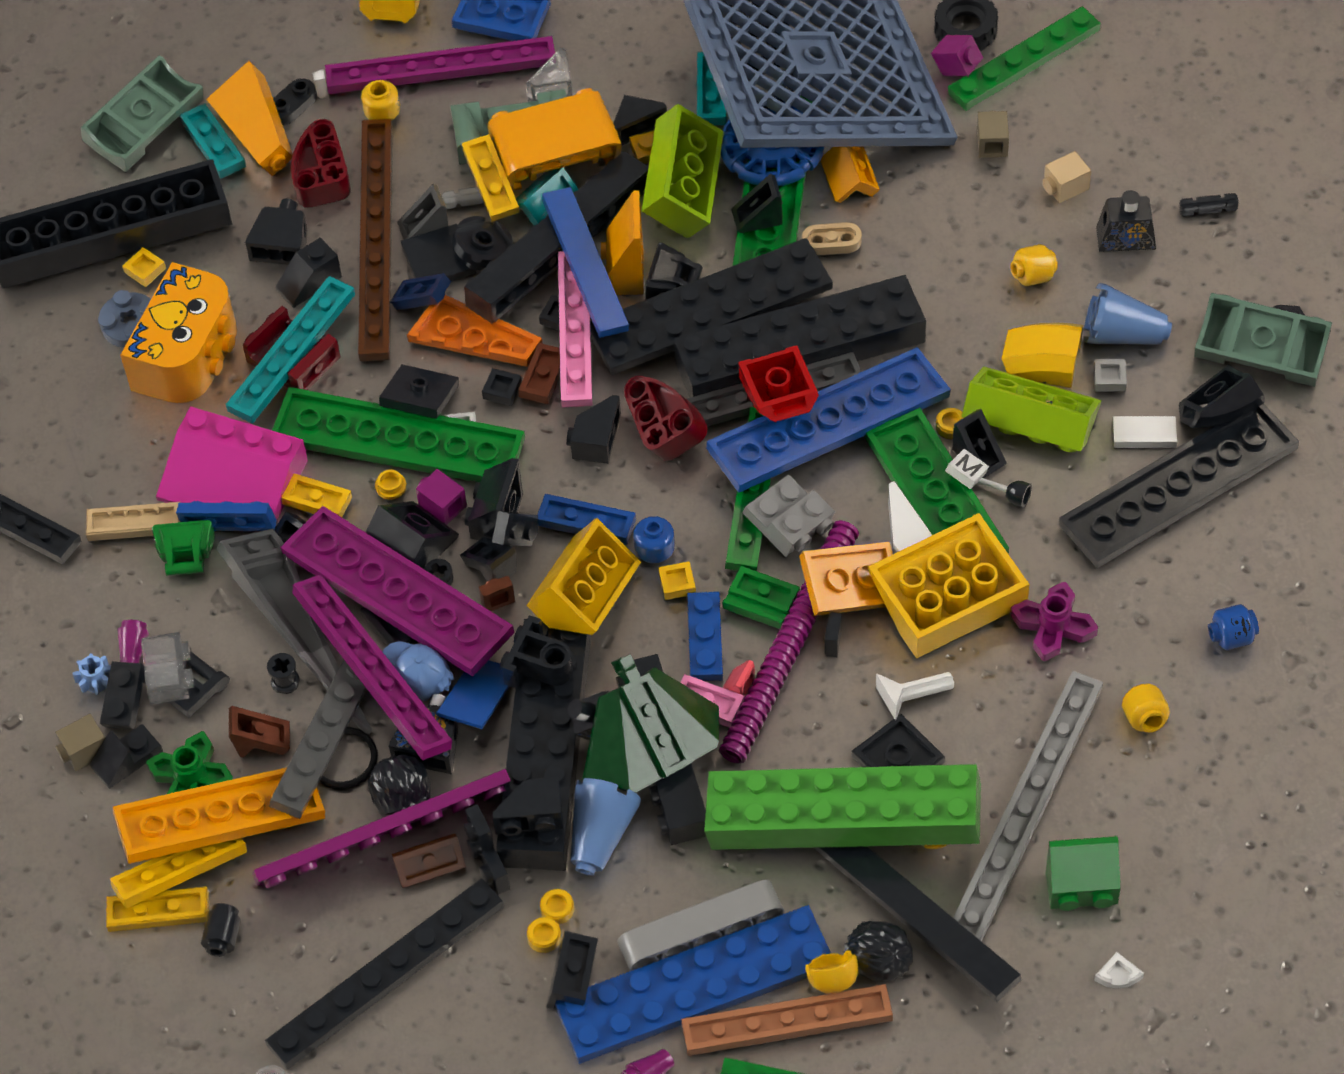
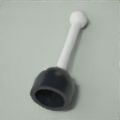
[977,478,1032,508]

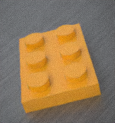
[799,542,893,616]

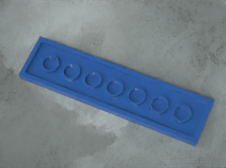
[706,347,951,493]
[555,905,831,1064]

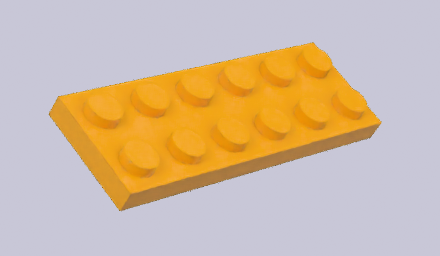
[113,767,325,864]

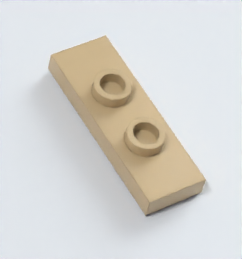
[86,502,181,541]

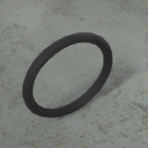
[319,727,378,788]

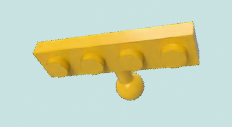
[110,838,247,909]

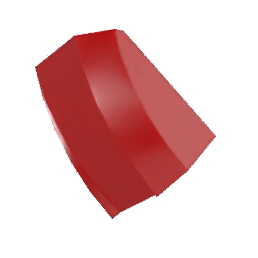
[738,345,819,422]

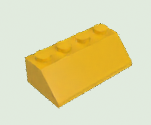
[526,518,641,635]

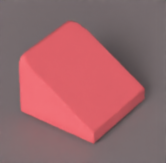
[723,660,755,697]

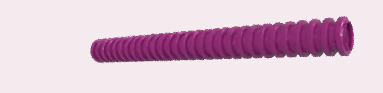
[719,520,859,764]

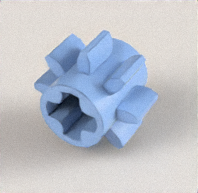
[72,653,111,695]

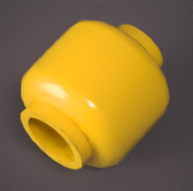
[361,80,400,120]
[1010,244,1058,287]
[1122,683,1170,733]

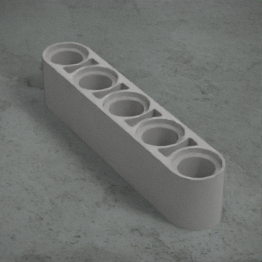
[617,880,785,971]

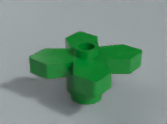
[146,731,233,794]

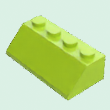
[961,366,1102,452]

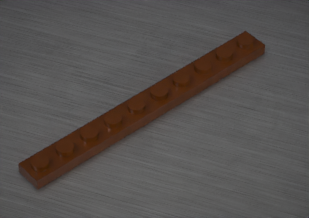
[358,119,392,361]

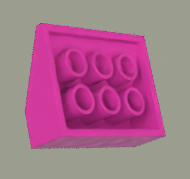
[156,406,308,520]

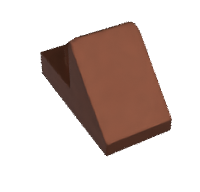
[229,706,290,758]

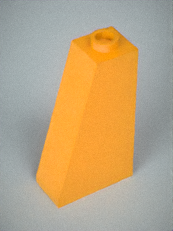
[206,61,293,177]

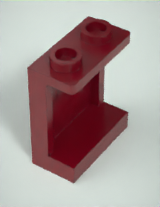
[243,306,341,390]

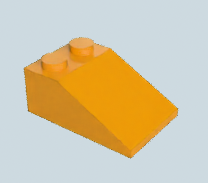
[601,191,644,295]

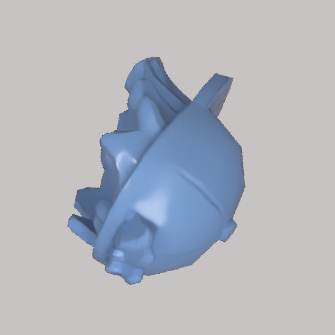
[382,641,454,701]

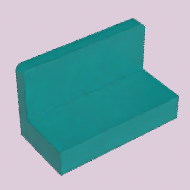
[516,167,579,226]

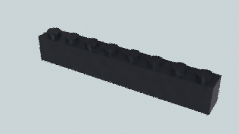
[464,151,649,324]

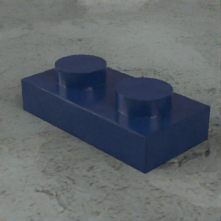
[390,273,451,310]

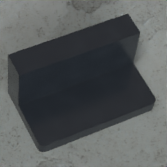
[546,931,598,1009]

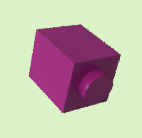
[930,35,984,76]
[416,469,467,525]

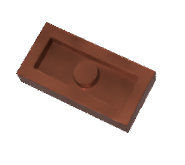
[518,343,560,404]

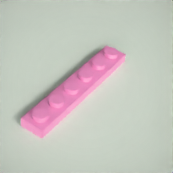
[558,251,593,408]

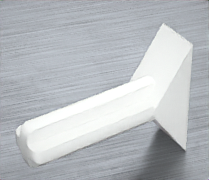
[876,672,954,721]

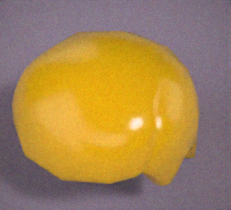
[805,950,858,993]

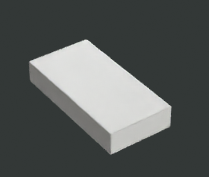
[1112,416,1177,448]

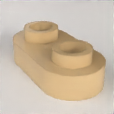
[802,222,862,255]

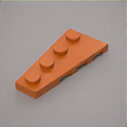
[407,295,543,367]

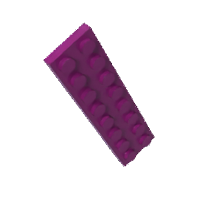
[280,506,515,677]
[252,769,511,889]

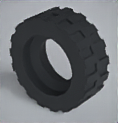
[934,0,998,51]

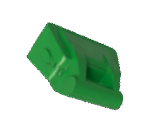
[152,520,216,576]

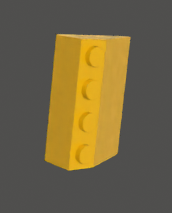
[868,513,1030,659]

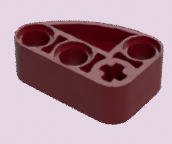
[291,119,351,208]
[624,376,708,461]

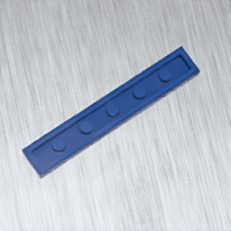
[542,187,629,338]

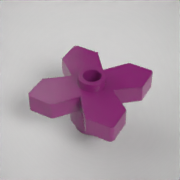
[1011,582,1098,661]

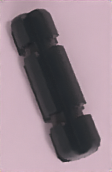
[1179,193,1239,216]

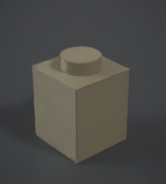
[977,111,1009,158]
[55,713,105,772]

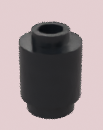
[201,903,241,957]

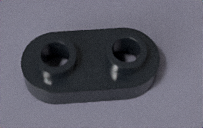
[273,78,317,125]

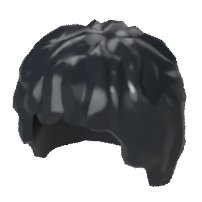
[368,754,431,814]
[843,921,913,982]

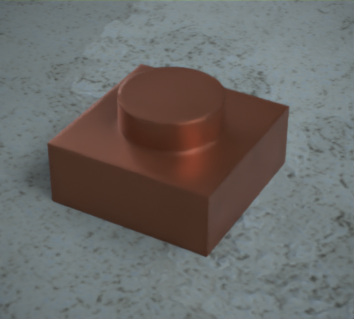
[479,575,515,611]

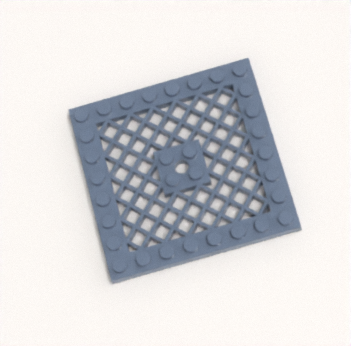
[683,0,958,148]

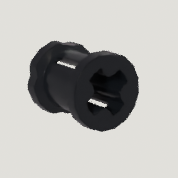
[267,653,300,694]

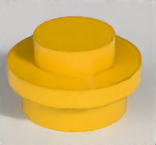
[375,469,406,500]

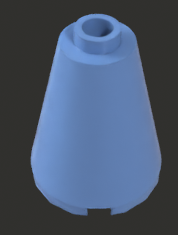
[1083,283,1172,345]
[570,778,641,876]

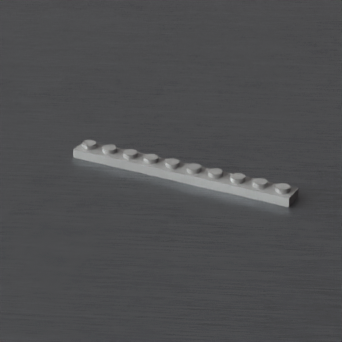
[953,671,1103,941]

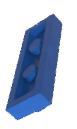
[537,494,636,545]
[176,501,277,531]
[687,592,723,681]

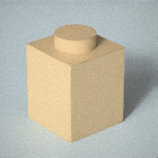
[1042,151,1091,204]

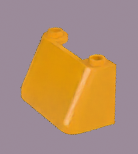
[488,88,622,191]

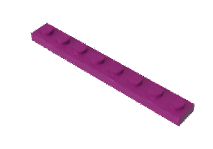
[325,36,557,94]
[292,575,452,760]

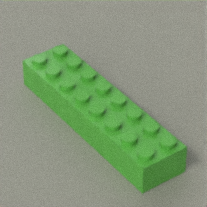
[705,764,981,850]

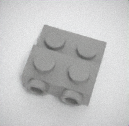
[742,474,835,557]

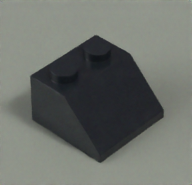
[465,458,523,540]
[366,501,459,569]

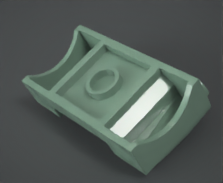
[81,55,204,172]
[450,89,567,165]
[1194,293,1332,387]

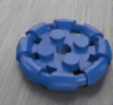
[720,101,825,186]

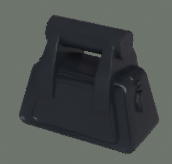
[645,242,703,300]

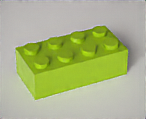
[641,104,724,239]

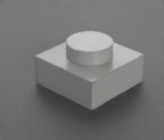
[1094,359,1127,391]

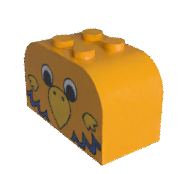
[120,262,237,403]

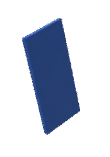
[436,660,510,729]

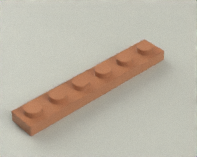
[681,984,893,1056]

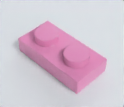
[680,674,745,728]

